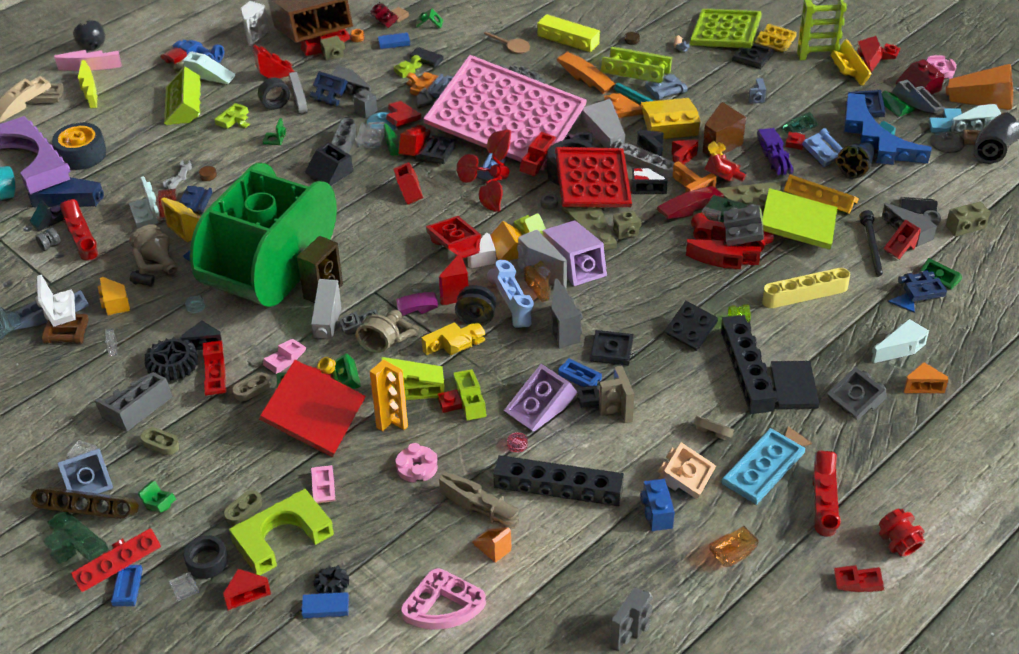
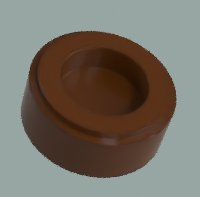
[199,166,217,181]

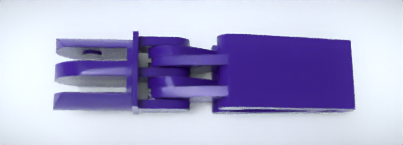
[757,128,794,176]

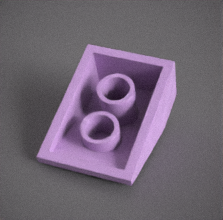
[504,364,578,432]

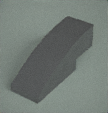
[892,80,944,113]

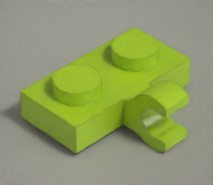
[214,103,250,129]

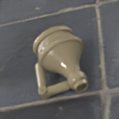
[129,224,177,275]
[356,310,419,353]

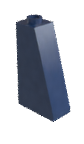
[28,177,104,208]

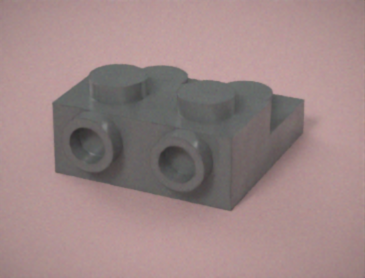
[724,204,764,246]
[827,367,887,421]
[610,587,653,651]

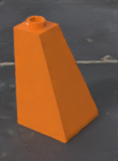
[946,64,1013,110]

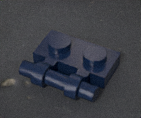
[310,71,348,106]
[898,271,947,302]

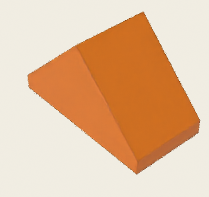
[904,362,949,393]
[472,527,511,563]

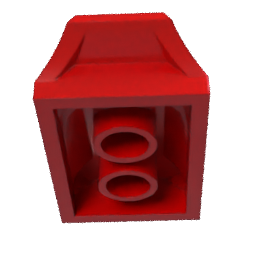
[426,216,481,258]

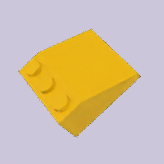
[641,98,701,139]

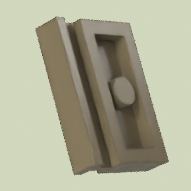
[27,84,64,103]

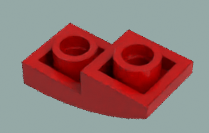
[881,43,901,60]

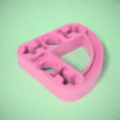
[402,569,486,630]

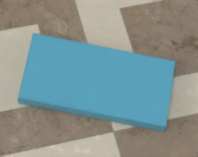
[722,428,805,505]

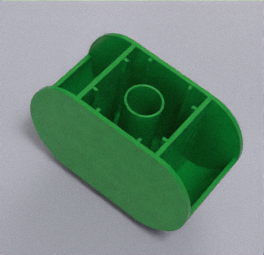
[190,162,337,307]

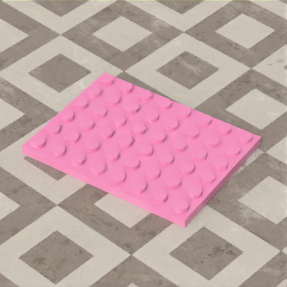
[424,55,586,171]

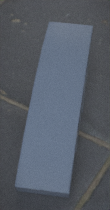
[6,290,90,330]

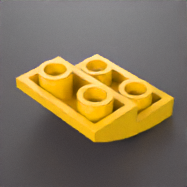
[755,24,796,53]

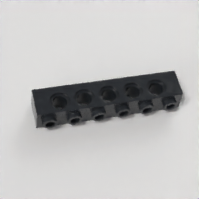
[720,315,778,414]
[493,455,624,506]

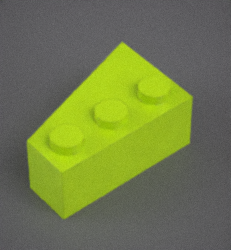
[381,357,445,401]

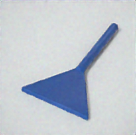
[888,270,928,313]

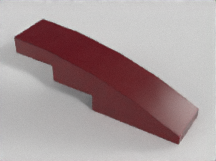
[656,186,724,219]

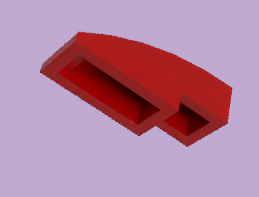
[301,29,350,56]
[519,132,556,177]

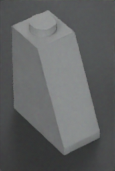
[311,279,342,339]

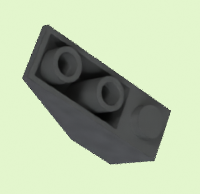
[330,66,371,96]
[881,203,937,247]

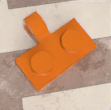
[406,72,438,96]

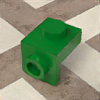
[138,481,176,513]

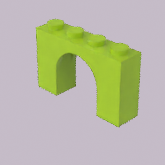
[229,489,334,575]

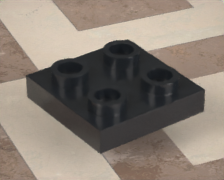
[664,300,718,351]

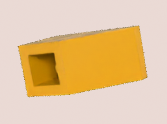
[98,277,130,315]

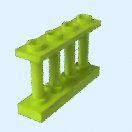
[797,0,847,61]
[601,47,673,83]

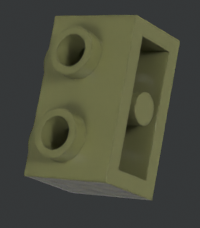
[945,201,990,236]

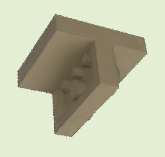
[599,366,634,423]

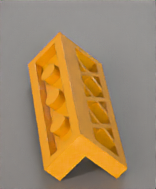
[783,174,859,214]
[370,359,408,432]

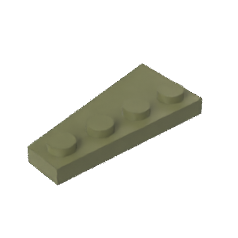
[562,207,617,250]

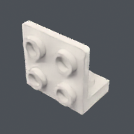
[35,275,76,327]

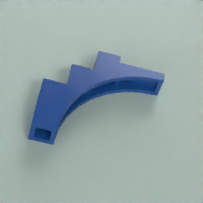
[844,93,931,165]

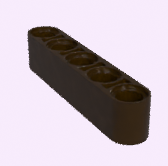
[30,487,139,519]

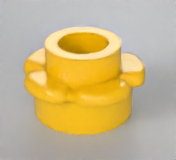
[317,357,336,374]

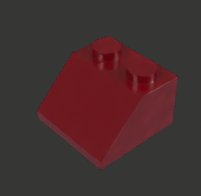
[896,59,945,94]

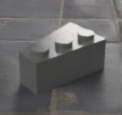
[95,372,173,431]

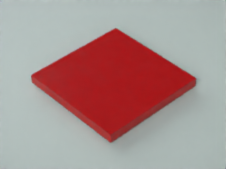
[555,147,632,208]
[259,360,366,457]

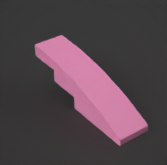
[54,50,122,71]

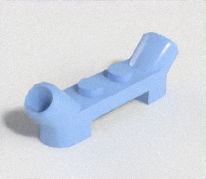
[487,260,534,328]

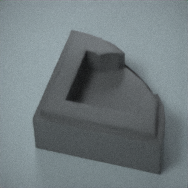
[416,88,432,108]

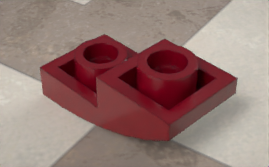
[369,2,399,28]

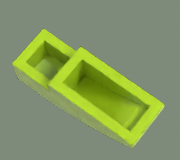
[453,369,487,420]

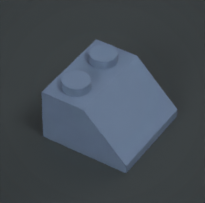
[58,448,113,499]

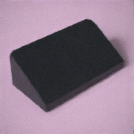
[899,197,938,214]

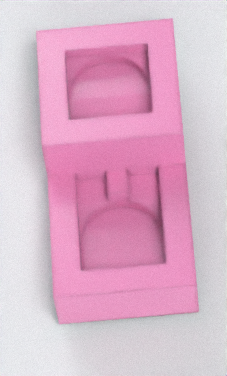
[263,339,306,374]
[311,465,335,503]

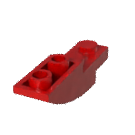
[686,239,761,269]

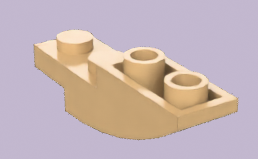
[0,76,51,123]

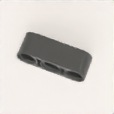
[332,118,356,154]

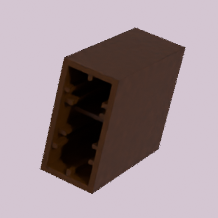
[268,0,353,42]

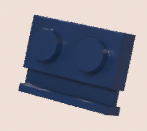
[179,186,212,215]

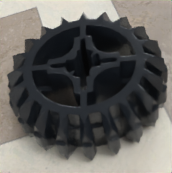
[144,337,198,383]

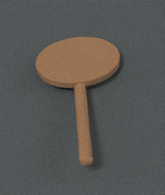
[484,32,530,54]

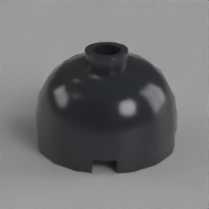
[73,20,105,51]

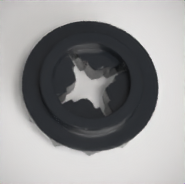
[313,564,349,594]

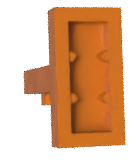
[672,161,717,193]

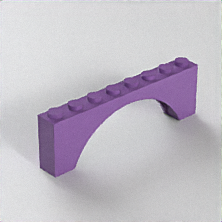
[0,116,70,194]

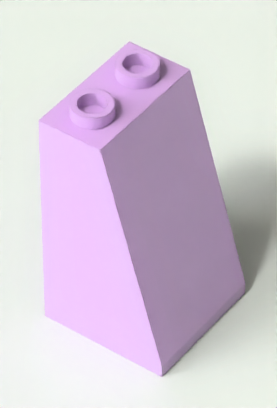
[543,220,607,286]

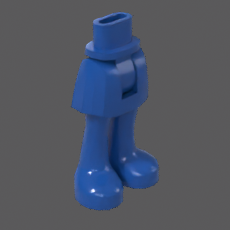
[173,40,224,63]

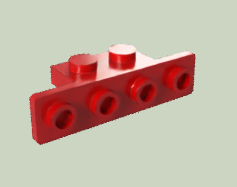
[71,528,161,592]

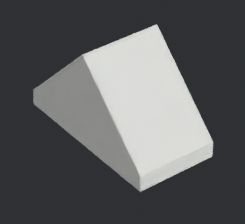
[468,233,496,268]

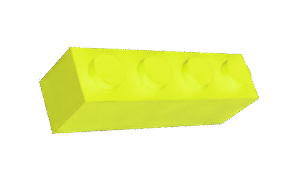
[537,14,600,52]

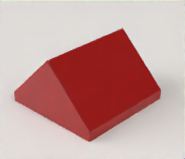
[439,255,469,305]

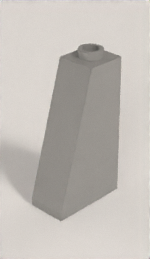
[581,99,625,148]

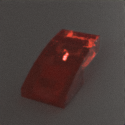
[158,188,177,217]

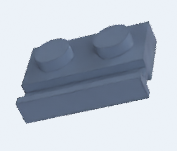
[427,74,453,99]

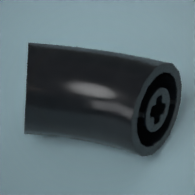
[973,112,1019,164]

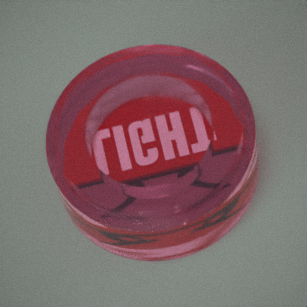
[507,432,528,453]

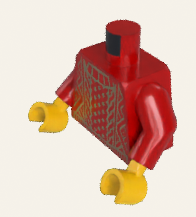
[704,141,747,182]

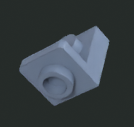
[748,78,766,103]

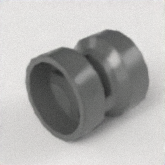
[35,228,61,251]

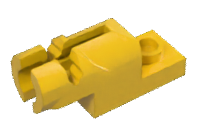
[422,322,485,355]

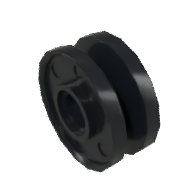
[455,285,496,325]

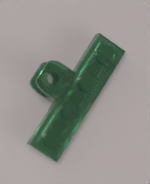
[44,511,109,564]

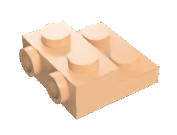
[657,443,716,499]

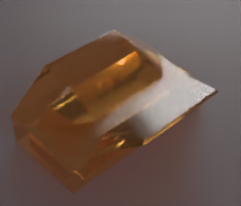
[524,261,551,303]
[709,526,759,566]

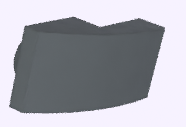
[339,308,379,334]

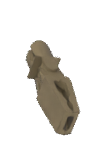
[439,472,519,529]

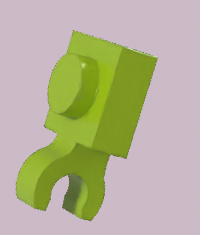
[394,55,422,78]

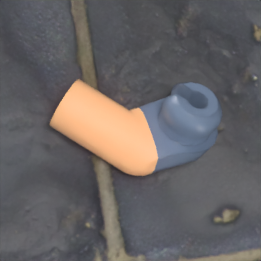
[674,36,689,52]

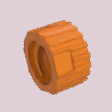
[350,29,364,42]

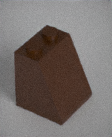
[702,102,746,157]

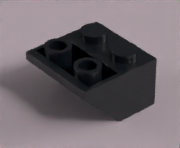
[305,142,353,186]

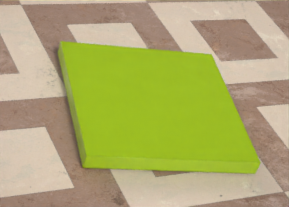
[690,9,761,48]
[762,188,837,250]

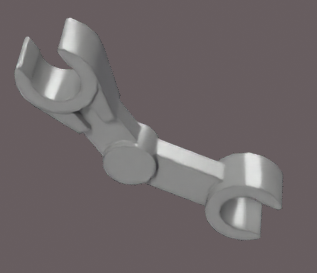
[163,160,192,191]

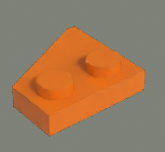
[604,93,643,118]

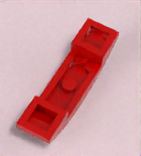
[203,341,226,396]

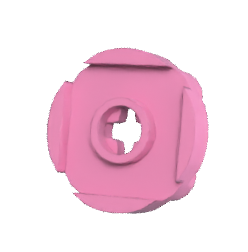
[926,55,956,79]
[396,443,437,482]

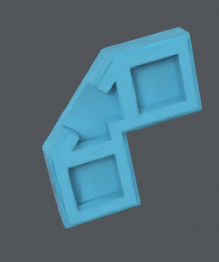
[929,108,962,133]

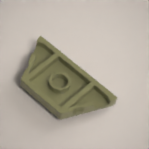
[716,181,782,211]

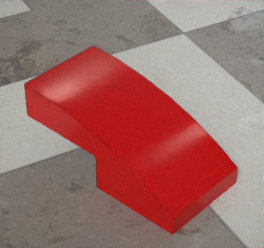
[160,48,187,64]
[834,565,885,592]

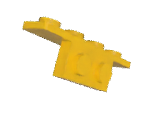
[830,39,871,86]

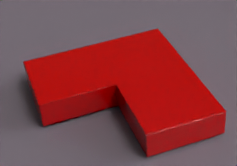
[386,101,422,126]

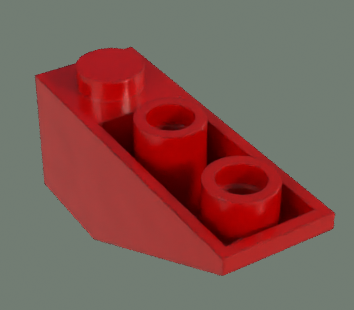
[399,125,431,156]

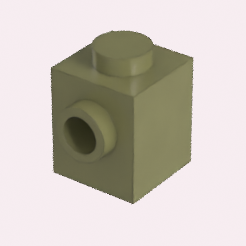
[320,36,345,61]

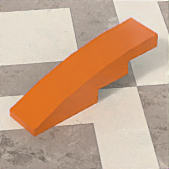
[556,52,615,94]

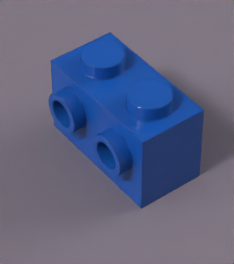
[640,479,675,531]

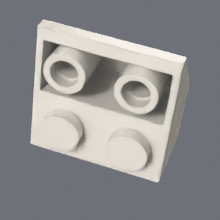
[241,1,269,46]

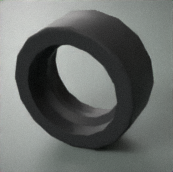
[258,77,290,110]
[183,535,228,579]

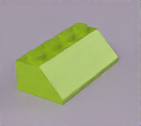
[164,66,201,125]

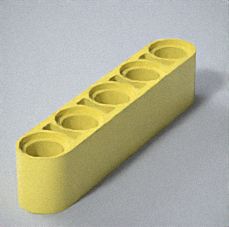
[762,268,850,308]

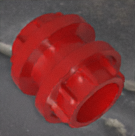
[878,509,925,557]

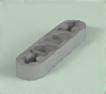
[289,72,307,114]
[619,144,675,177]

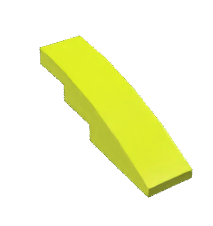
[78,60,97,108]

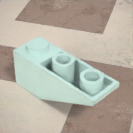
[183,52,235,84]
[950,104,1001,133]
[871,319,929,363]

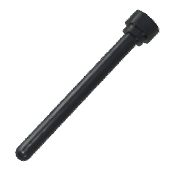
[859,210,883,276]

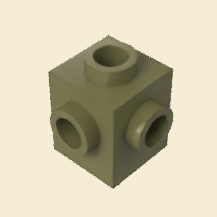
[613,211,641,239]

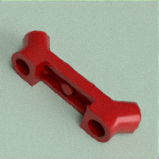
[60,199,98,261]
[691,213,774,251]
[812,451,841,537]

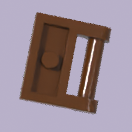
[42,314,89,344]

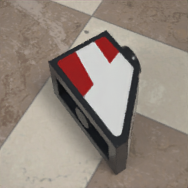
[631,168,668,194]

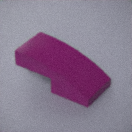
[396,292,438,316]

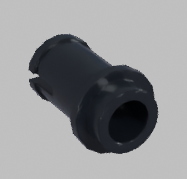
[130,270,155,287]

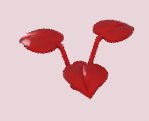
[456,129,511,211]

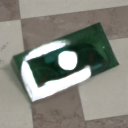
[781,112,818,134]

